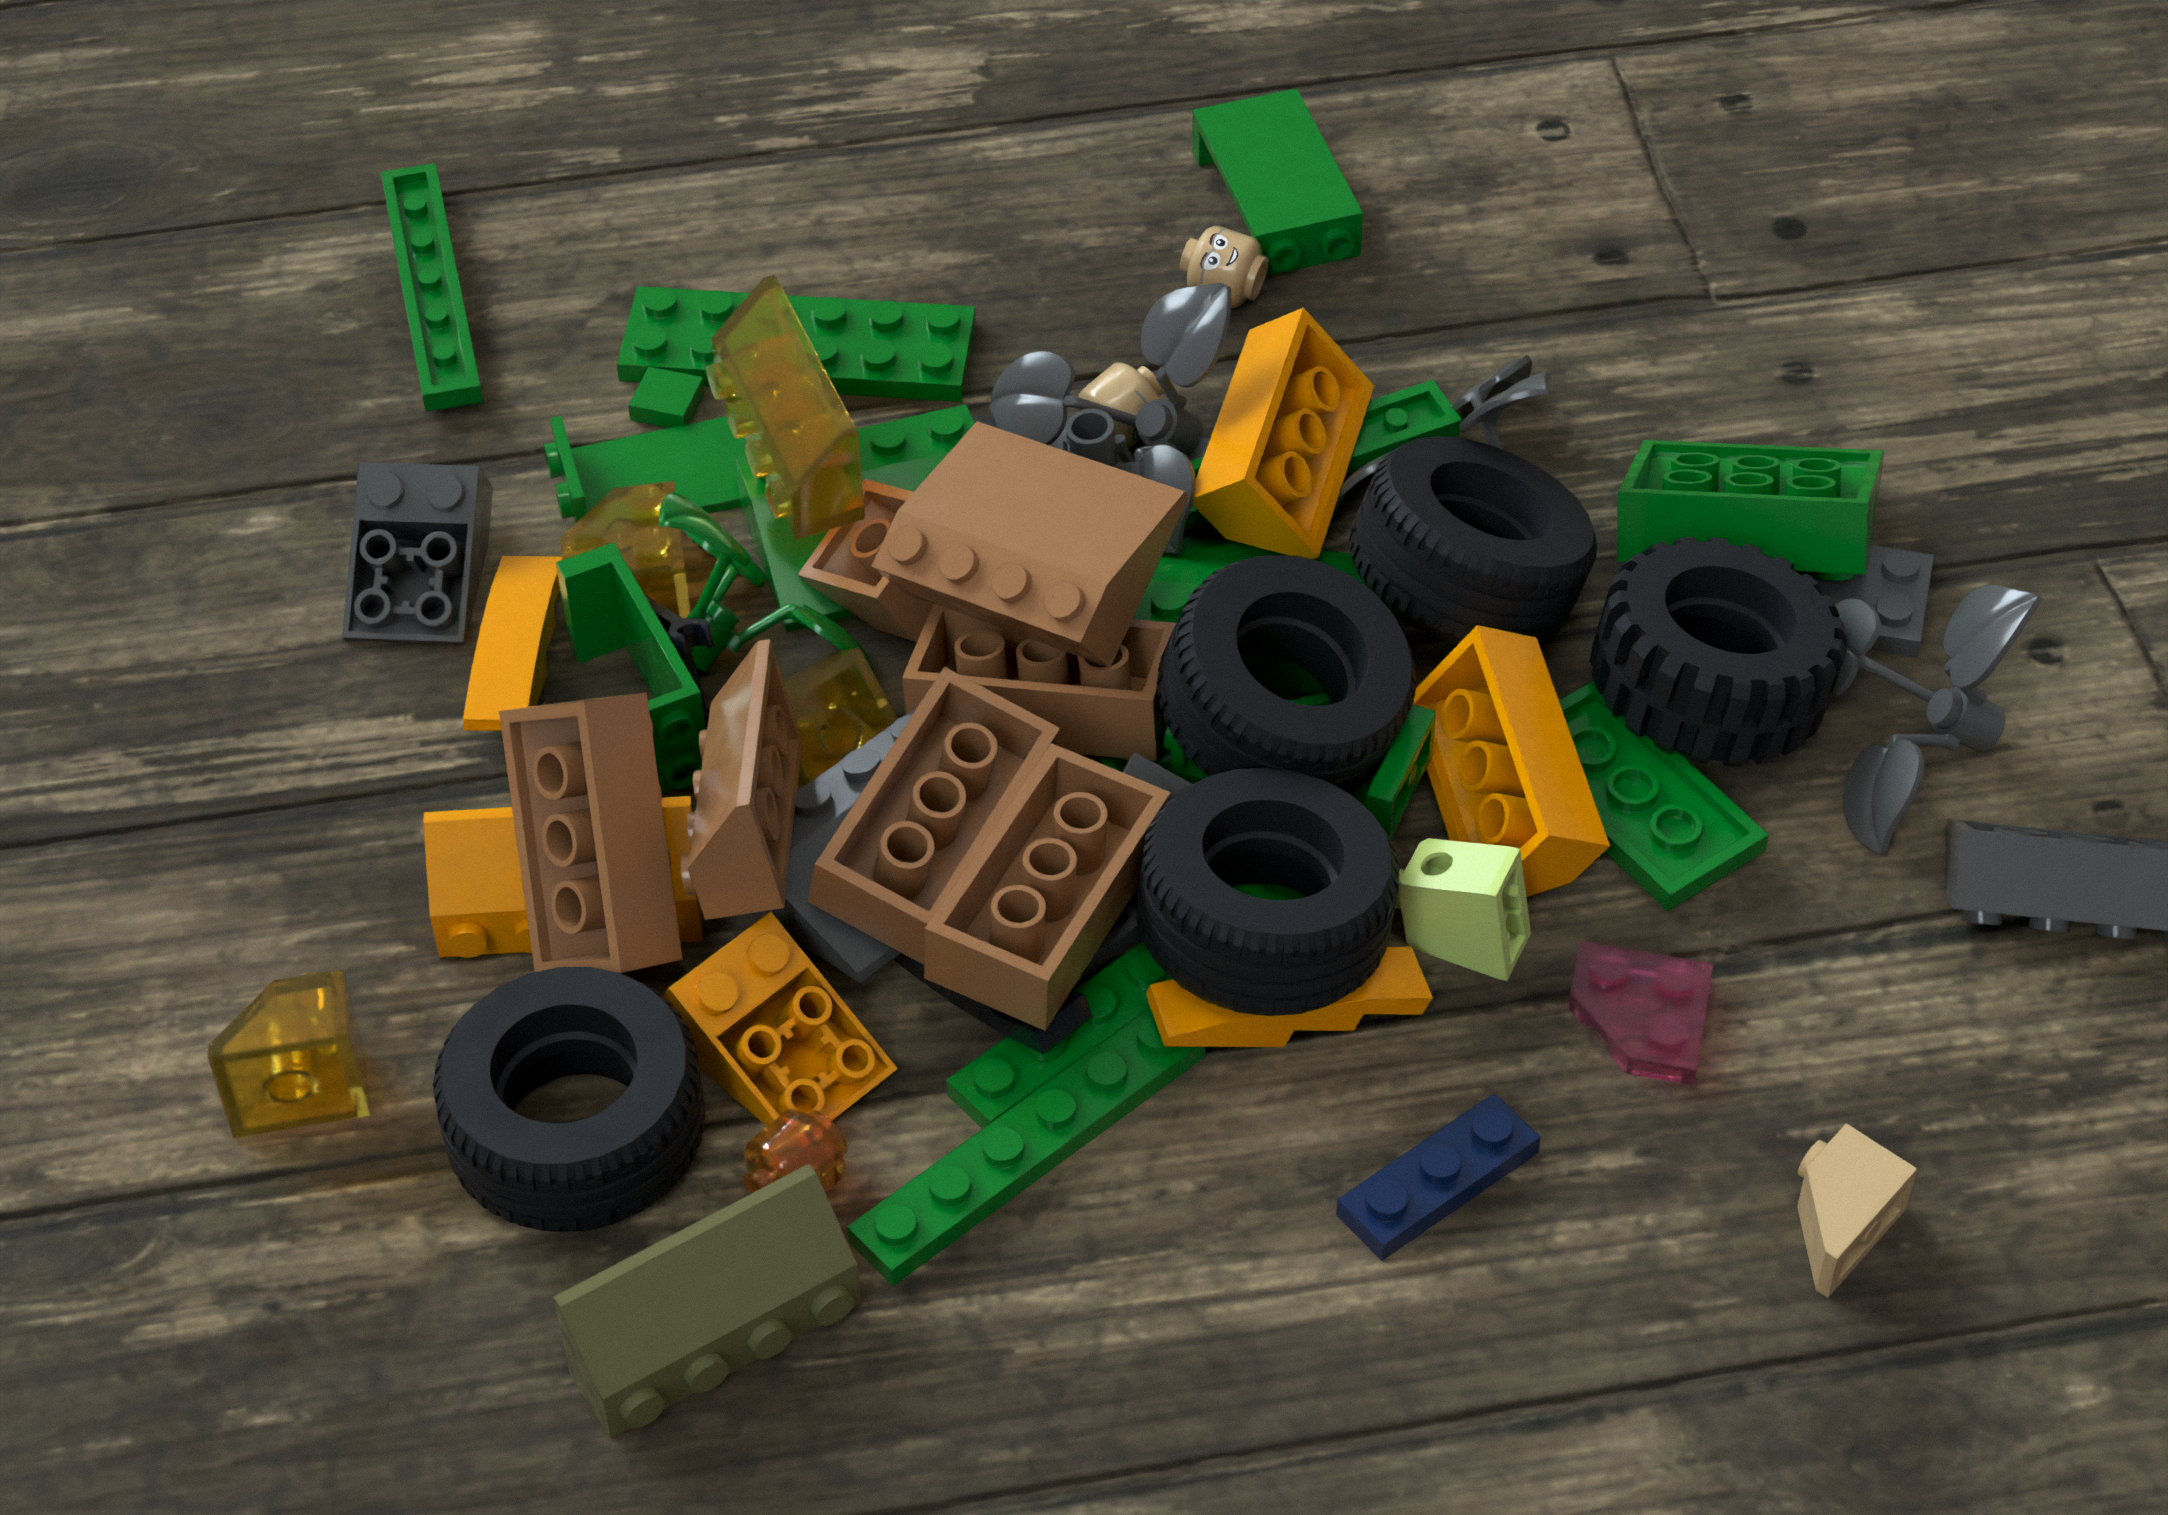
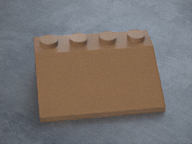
[871,421,1189,668]

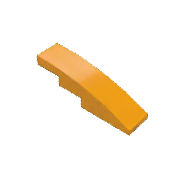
[463,556,563,731]
[1145,946,1433,1047]

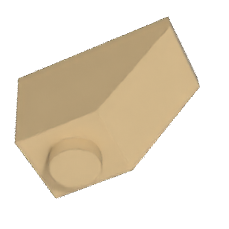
[1797,1123,1917,1298]

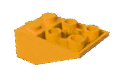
[662,911,898,1150]

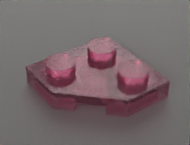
[1568,941,1713,1085]

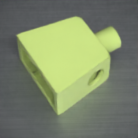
[1395,838,1531,981]

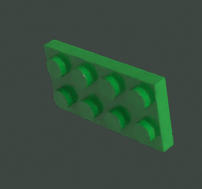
[1559,680,1769,911]

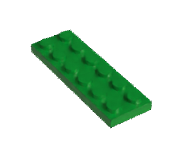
[617,286,976,402]

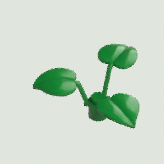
[659,491,877,692]

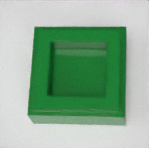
[628,367,705,428]

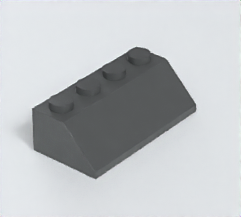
[1946,818,2168,942]

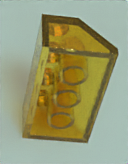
[706,274,865,540]

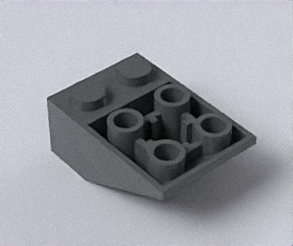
[342,462,493,645]

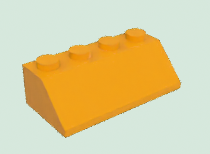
[1193,307,1374,560]
[1413,625,1610,897]
[423,796,703,958]

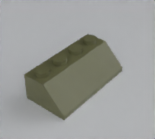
[553,1163,861,1438]

